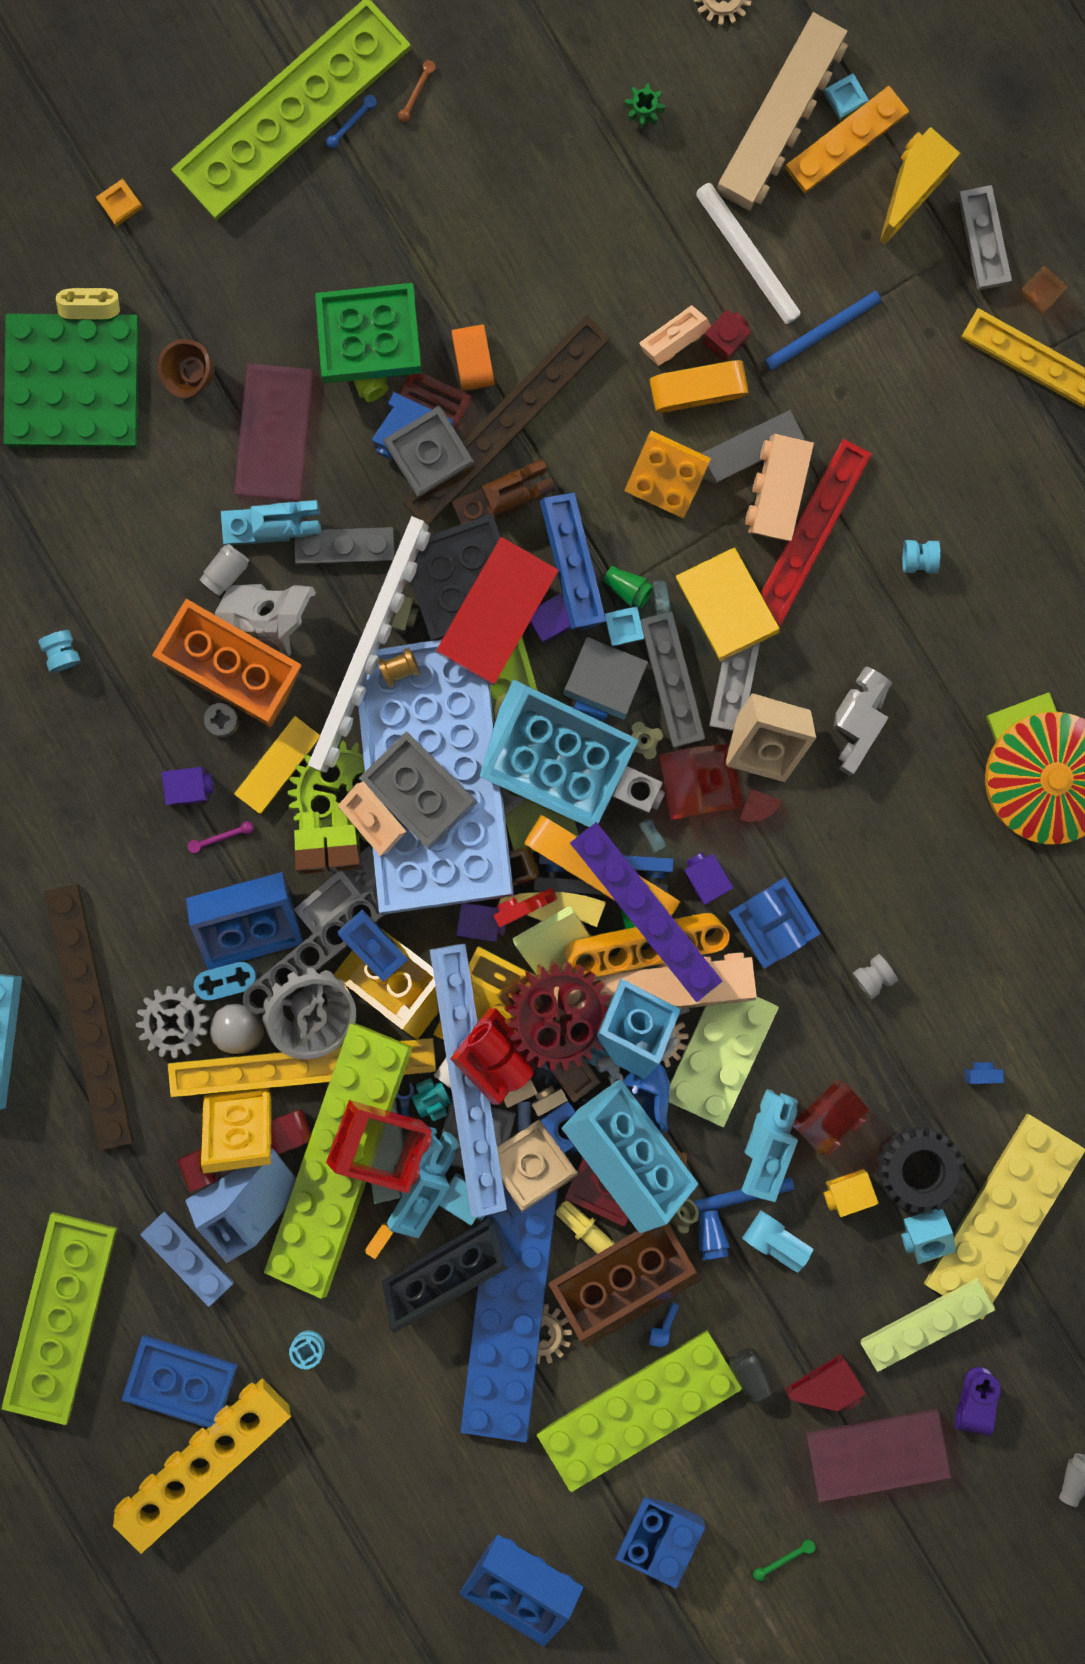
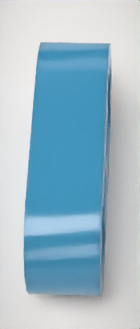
[194,962,257,1000]

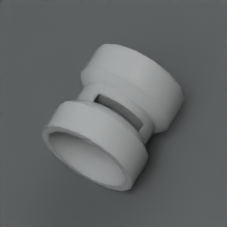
[852,954,898,1000]

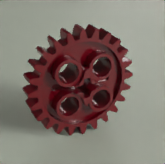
[504,961,611,1071]

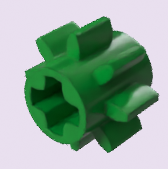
[624,84,665,129]

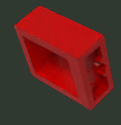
[326,1100,432,1193]

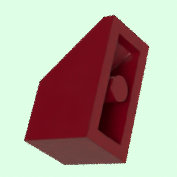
[784,1354,866,1412]

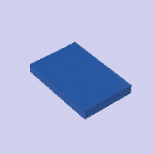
[122,1335,238,1428]

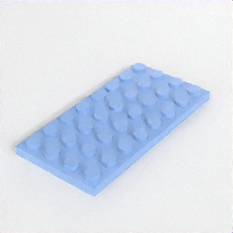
[353,639,514,915]

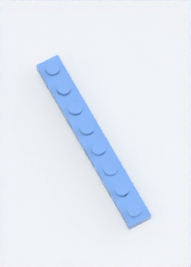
[430,944,507,1217]

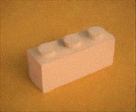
[745,434,814,541]

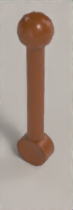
[398,60,436,123]

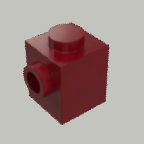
[702,309,751,362]

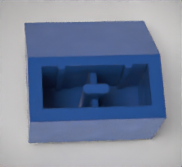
[615,1497,705,1589]

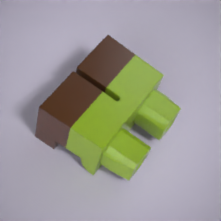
[294,809,364,875]

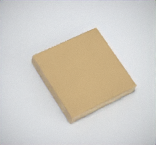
[497,1119,578,1213]

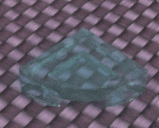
[653,580,670,615]
[639,819,666,853]

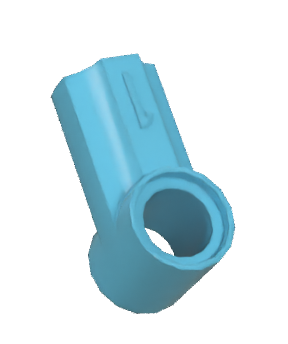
[742,1210,814,1273]

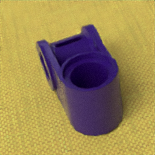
[955,1367,1000,1436]

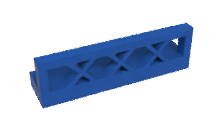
[540,492,606,630]

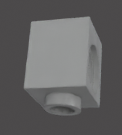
[612,766,665,814]

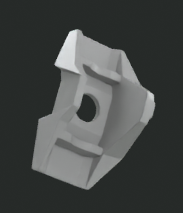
[215,584,316,657]

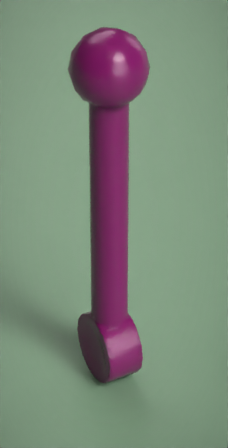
[188,821,254,853]

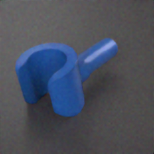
[396,1083,415,1129]
[649,1302,679,1347]

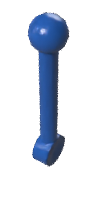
[326,95,377,148]

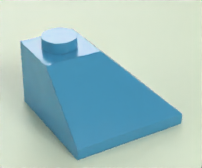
[597,979,681,1079]

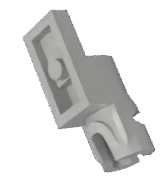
[834,667,892,776]

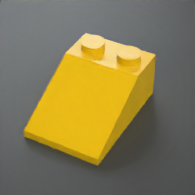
[880,127,960,245]
[334,929,439,1040]

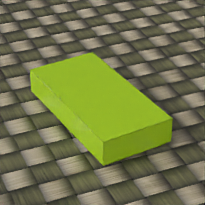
[986,692,1057,742]

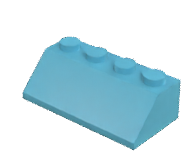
[562,1079,698,1233]

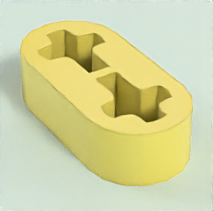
[56,288,120,319]

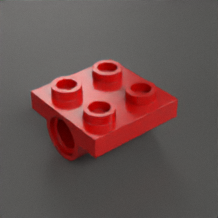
[450,1008,535,1104]

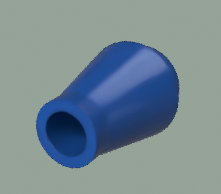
[697,1210,730,1261]

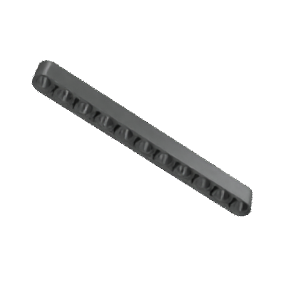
[243,787,527,1014]

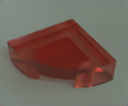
[739,789,782,822]

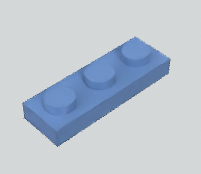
[140,1210,234,1307]

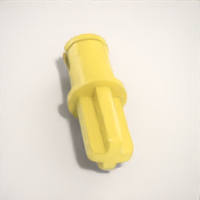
[555,1200,615,1254]

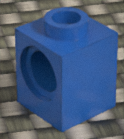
[541,1100,578,1153]

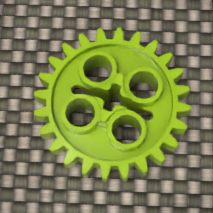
[288,741,368,843]

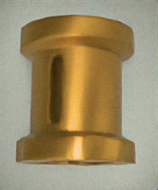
[378,647,421,688]

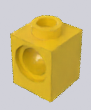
[823,1169,878,1217]

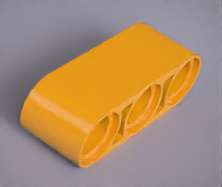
[649,360,749,413]

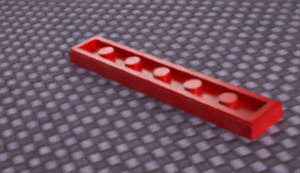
[760,439,872,627]

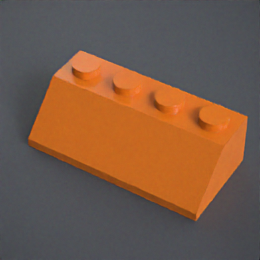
[152,599,302,728]

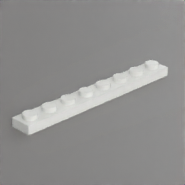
[308,516,430,772]

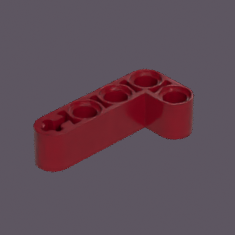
[177,1108,312,1192]

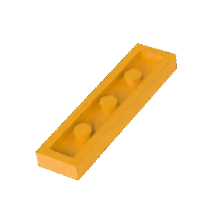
[785,86,909,194]

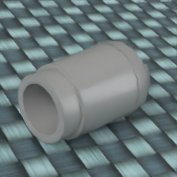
[199,544,249,596]

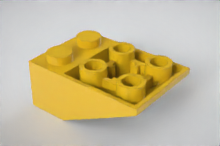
[433,946,536,1040]

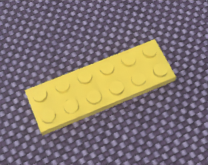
[924,1114,1085,1320]

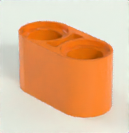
[451,324,495,391]

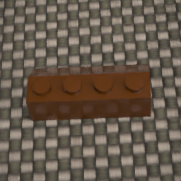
[548,1223,701,1348]

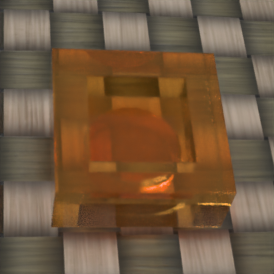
[1019,265,1068,314]

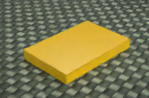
[676,547,780,662]
[201,1088,271,1174]

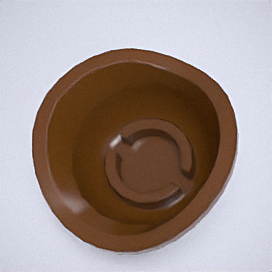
[157,339,215,398]

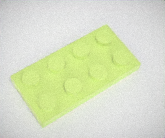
[669,997,779,1127]

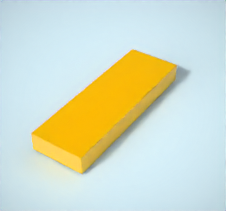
[234,716,320,814]

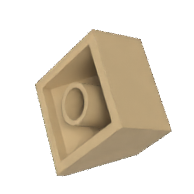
[726,693,816,782]

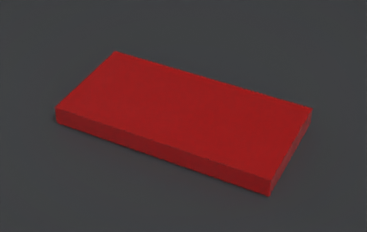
[435,537,559,686]

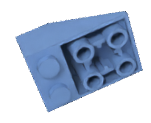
[186,1148,296,1263]

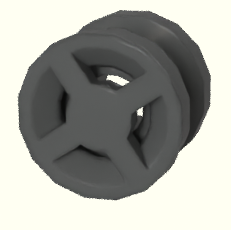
[204,703,240,738]

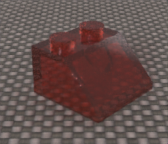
[659,743,743,820]
[792,1079,869,1156]

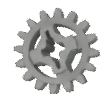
[136,986,210,1058]

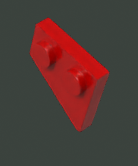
[494,888,558,927]

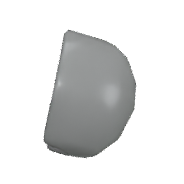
[210,1004,264,1054]

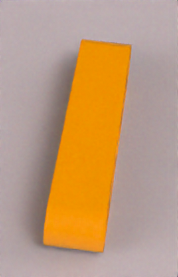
[524,815,680,916]
[564,913,730,977]

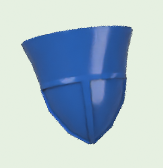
[623,1064,670,1133]

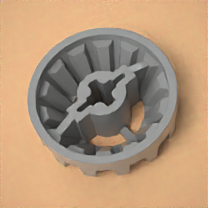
[263,968,356,1059]

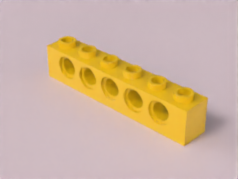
[113,1378,291,1554]

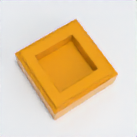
[96,179,143,227]
[365,1221,393,1259]

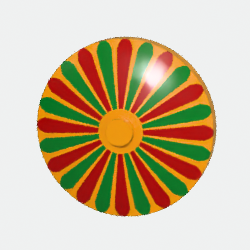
[985,712,1085,844]

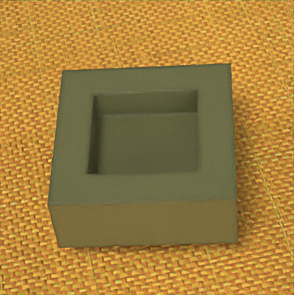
[392,596,419,634]

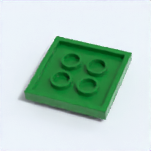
[315,283,422,384]

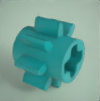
[412,1078,452,1122]

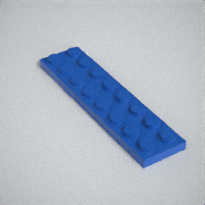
[460,1186,558,1443]

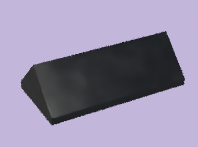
[382,1217,519,1333]

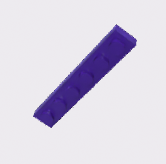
[570,822,723,1002]

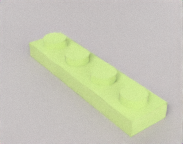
[861,1277,995,1372]

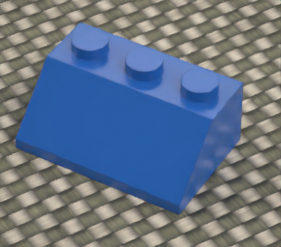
[186,872,303,970]
[459,1534,583,1647]

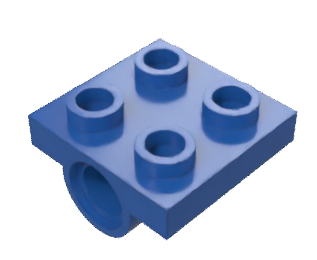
[728,877,820,969]

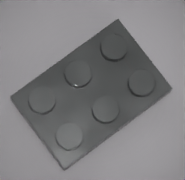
[359,731,478,850]

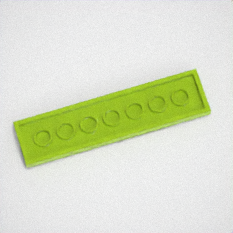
[171,0,411,221]
[264,1023,413,1299]

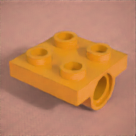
[624,431,711,519]

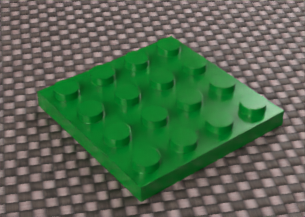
[4,314,139,448]

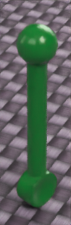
[753,1539,815,1582]

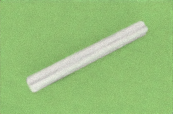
[696,183,800,324]

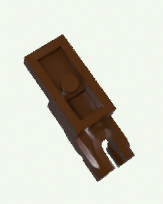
[452,459,555,524]

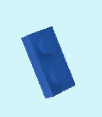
[338,909,408,982]

